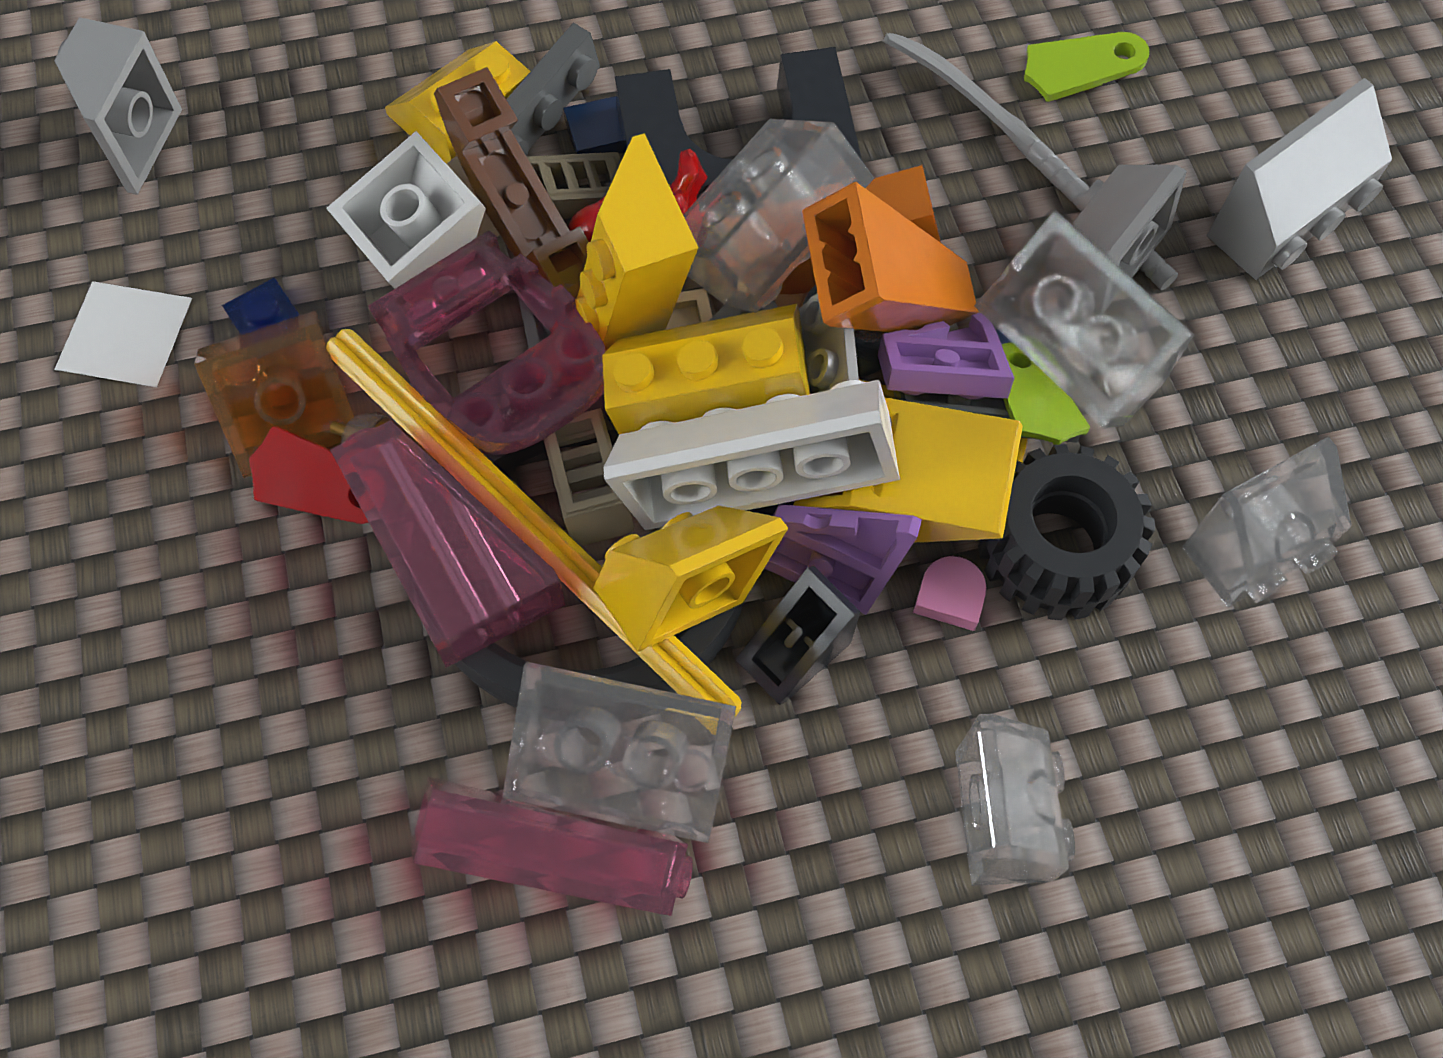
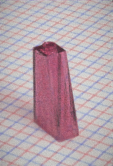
[330,420,566,668]
[411,777,693,916]

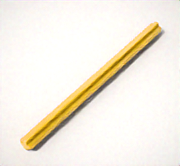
[326,329,742,730]

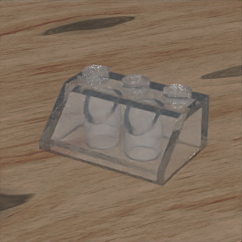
[683,119,874,313]
[974,211,1195,429]
[502,662,736,843]

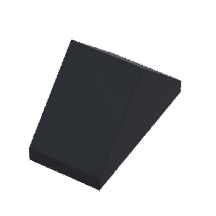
[735,565,860,705]

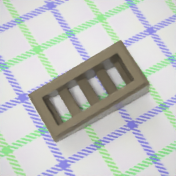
[527,152,621,219]
[540,408,634,546]

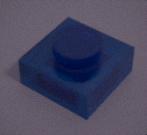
[222,277,308,359]

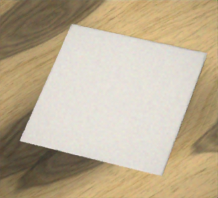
[54,281,192,387]

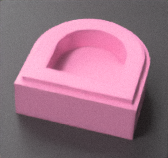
[913,556,986,631]

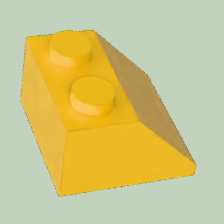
[385,41,531,163]
[593,505,788,652]

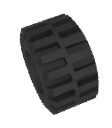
[978,444,1155,620]

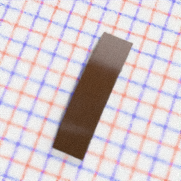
[434,67,589,307]

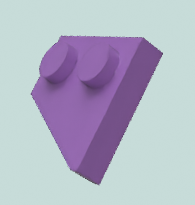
[878,313,1014,399]
[764,504,922,615]

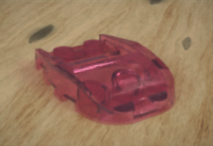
[368,230,606,455]

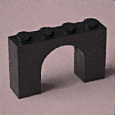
[615,47,863,217]

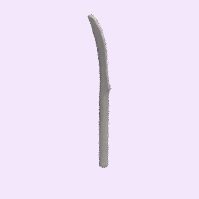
[882,33,1178,290]

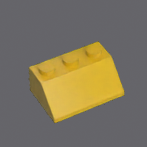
[573,133,698,352]
[602,304,810,435]

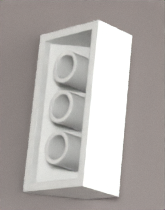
[603,380,900,530]

